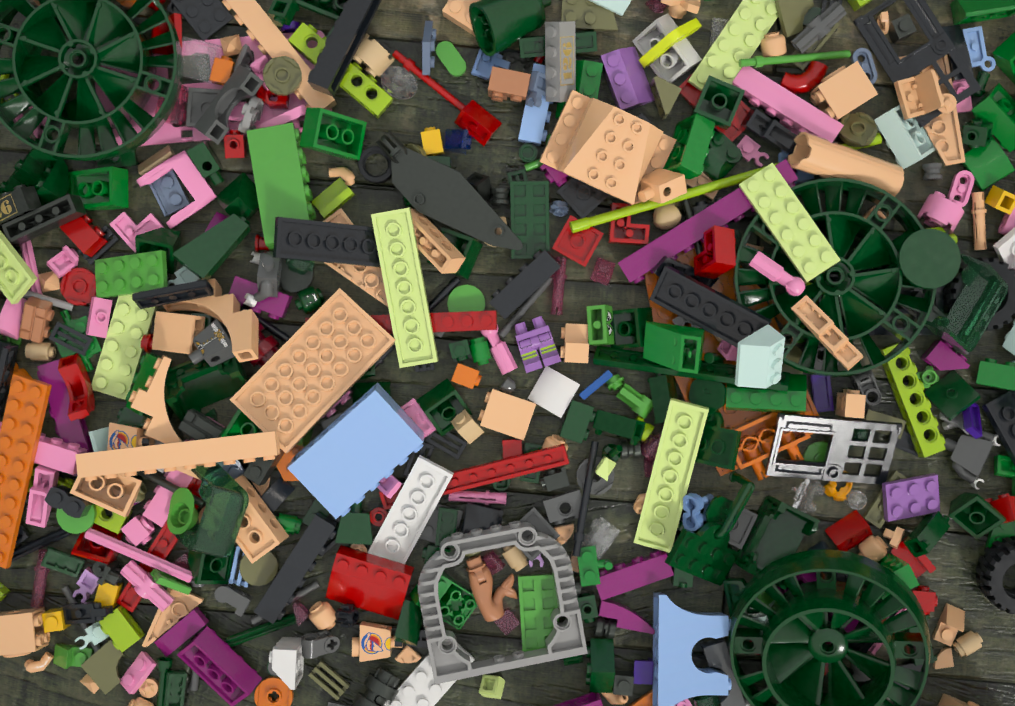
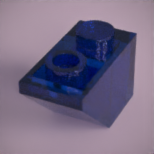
[443,129,472,155]

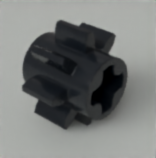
[335,604,359,628]

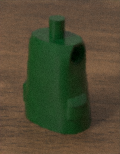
[469,0,551,56]

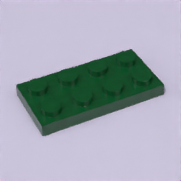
[510,181,550,259]

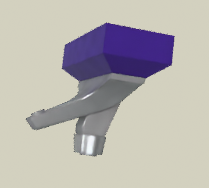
[939,403,983,439]

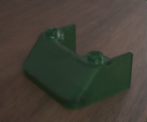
[925,254,1008,352]
[174,464,249,558]

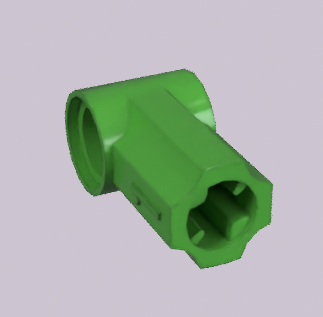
[616,383,653,419]

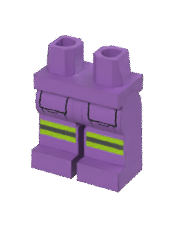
[515,316,561,373]

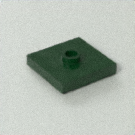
[924,370,980,421]

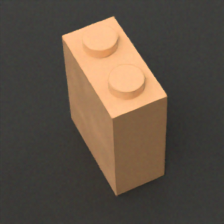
[152,311,205,354]
[478,389,536,440]

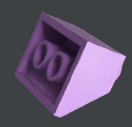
[599,46,655,112]

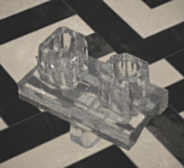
[791,479,825,513]

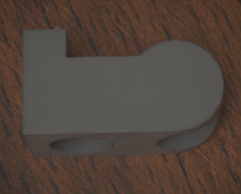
[214,584,253,617]

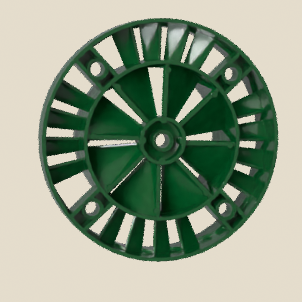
[0,0,183,161]
[733,178,937,377]
[729,549,931,706]

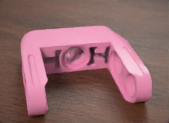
[136,150,217,229]

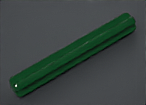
[225,612,299,647]

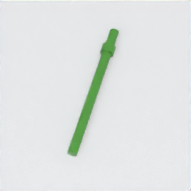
[739,50,851,68]

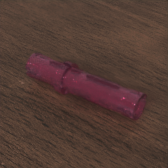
[550,257,567,315]
[30,549,50,608]

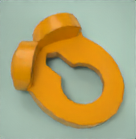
[823,471,853,502]

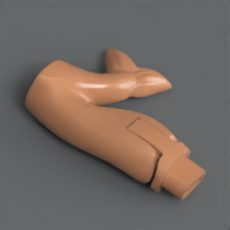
[466,555,518,622]

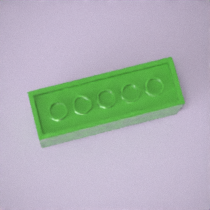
[246,123,316,251]

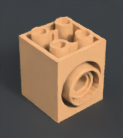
[809,61,878,120]
[0,607,50,658]

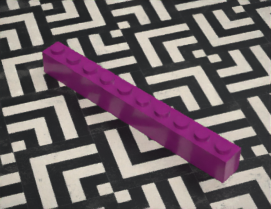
[618,159,798,284]

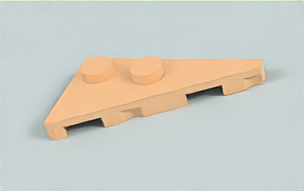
[142,588,204,647]

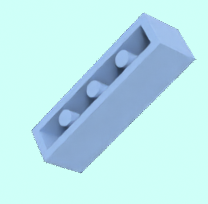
[518,63,553,146]

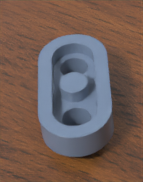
[851,48,878,84]

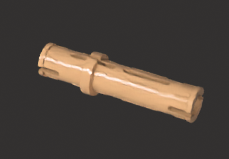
[971,192,987,250]

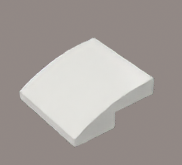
[527,366,580,418]

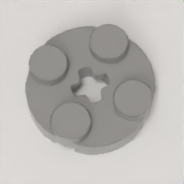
[238,96,264,134]

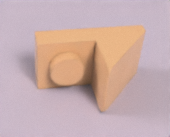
[931,603,965,647]

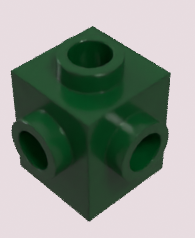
[961,119,993,148]

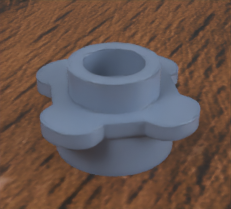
[549,201,569,217]

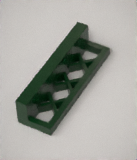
[518,30,598,58]

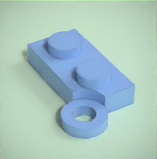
[962,26,996,72]

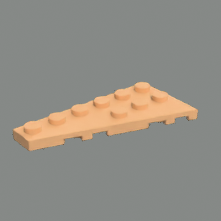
[899,54,966,166]
[322,208,388,307]

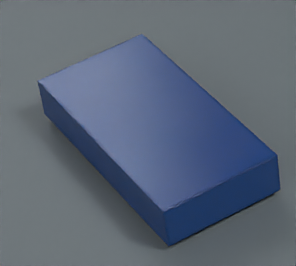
[578,370,613,400]

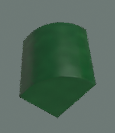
[394,599,423,646]

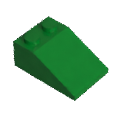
[68,166,129,210]

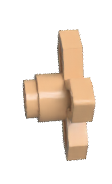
[660,0,701,19]

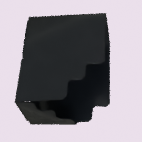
[461,502,504,534]

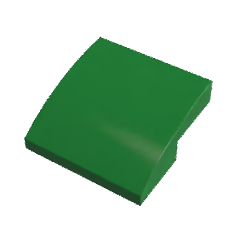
[962,137,1015,191]

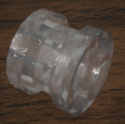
[845,489,867,510]

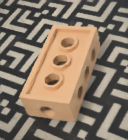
[206,475,289,564]

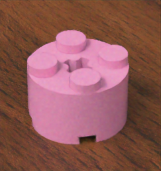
[917,191,964,234]

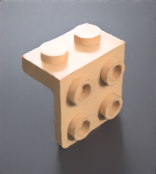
[894,69,944,120]

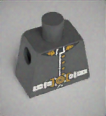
[188,319,235,367]

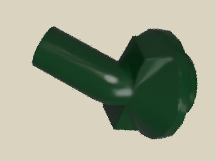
[602,444,623,462]

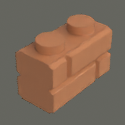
[19,296,55,343]

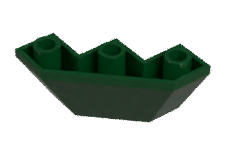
[0,137,70,206]

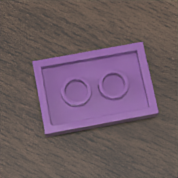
[882,473,940,522]

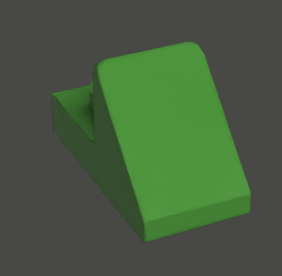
[53,644,94,669]

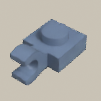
[525,71,546,107]

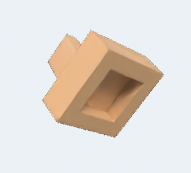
[883,527,905,549]

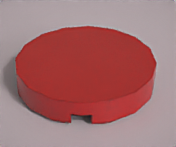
[60,268,96,306]

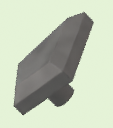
[234,44,254,72]

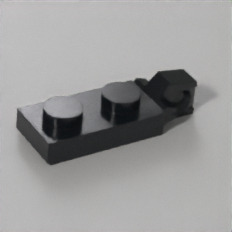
[62,602,114,625]

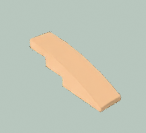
[791,295,863,370]

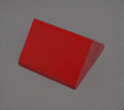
[71,524,123,564]

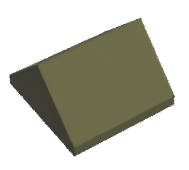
[649,76,681,121]

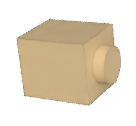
[450,410,484,444]

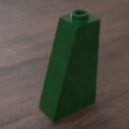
[173,214,251,281]

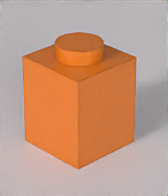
[209,56,235,86]
[451,363,482,389]

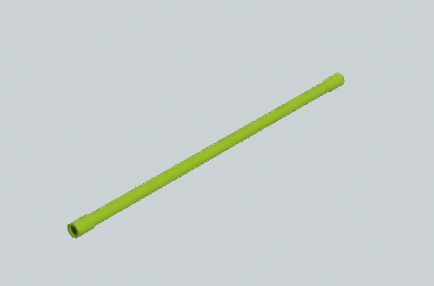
[569,133,882,233]

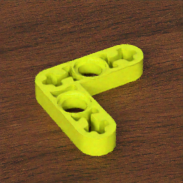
[638,18,702,68]

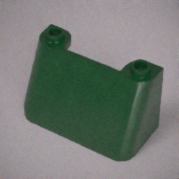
[164,357,249,422]
[735,495,820,590]

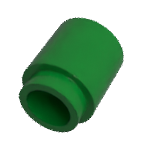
[469,337,492,366]
[275,513,302,535]

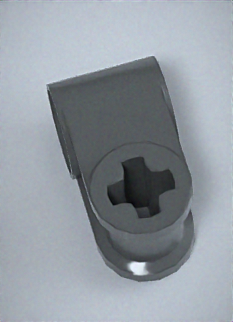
[851,370,882,406]
[301,630,340,659]

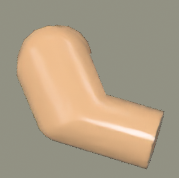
[329,167,355,186]
[633,493,646,514]
[24,652,54,673]
[601,693,628,705]

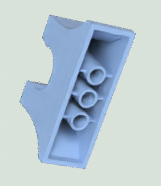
[652,592,732,706]

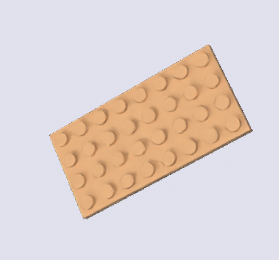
[230,288,395,454]

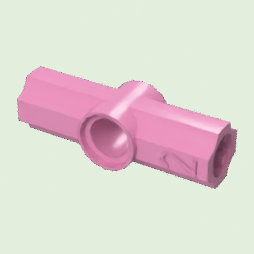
[120,560,175,612]

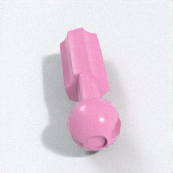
[749,251,805,296]
[480,324,518,375]

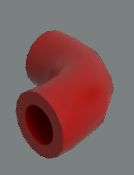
[780,61,828,94]

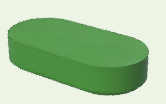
[436,41,466,77]

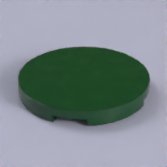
[898,229,961,289]

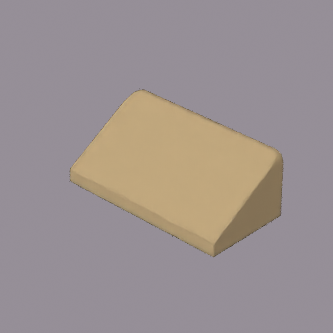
[137,145,176,176]

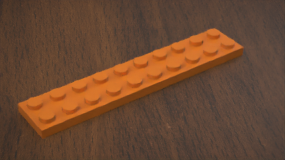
[0,373,52,569]

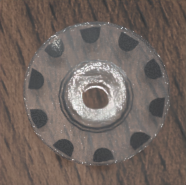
[381,66,418,100]

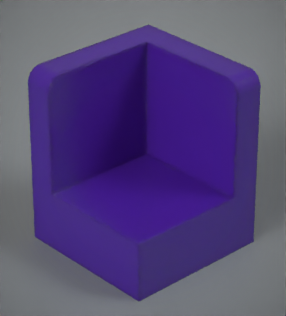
[632,657,654,685]

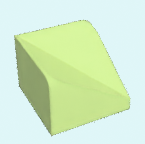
[594,456,616,481]
[479,674,505,699]

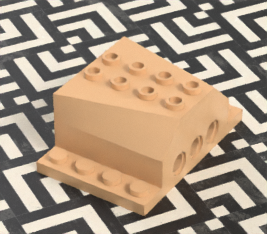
[539,90,676,205]

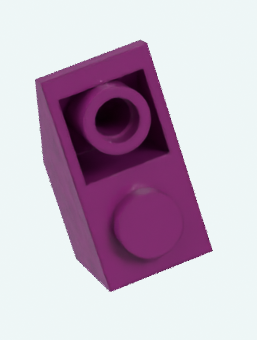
[920,340,970,371]

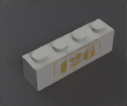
[545,21,576,102]

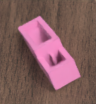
[26,465,60,528]

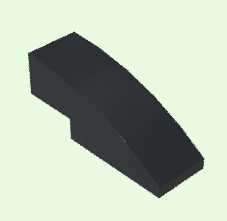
[942,24,974,83]
[741,109,797,155]

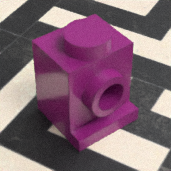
[540,164,569,187]

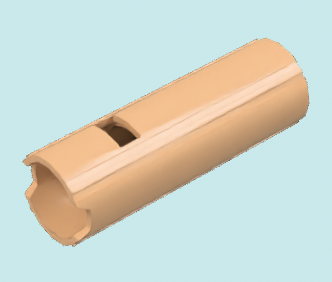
[788,132,904,197]

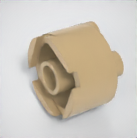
[353,33,395,78]

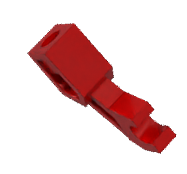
[254,85,290,109]

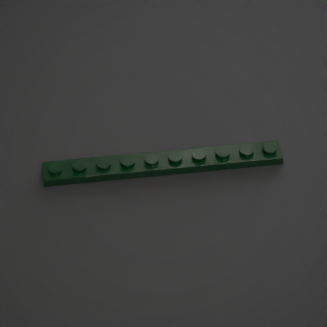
[593,346,790,392]

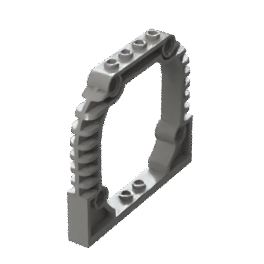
[418,521,588,684]

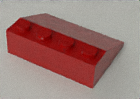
[325,545,414,620]

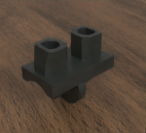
[92,560,124,586]

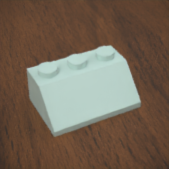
[874,105,936,169]
[735,324,785,389]

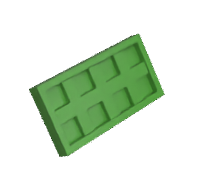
[95,250,168,298]
[518,573,559,652]

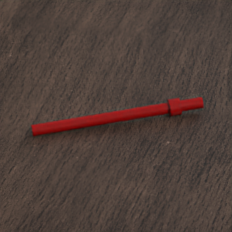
[392,50,466,111]

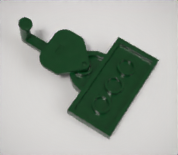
[689,352,741,470]
[665,471,755,586]

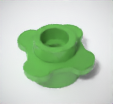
[917,366,939,388]
[606,374,625,391]

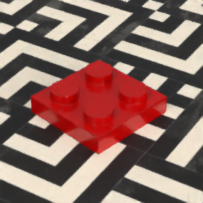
[552,215,604,267]

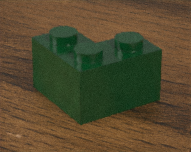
[585,638,615,693]

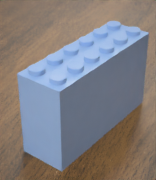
[287,382,424,519]

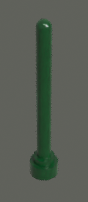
[156,657,173,706]

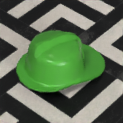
[167,488,198,535]

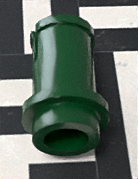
[973,71,990,97]

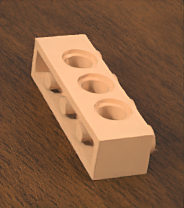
[411,209,466,274]

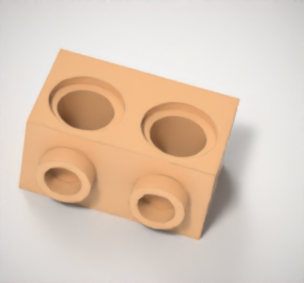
[835,389,866,418]

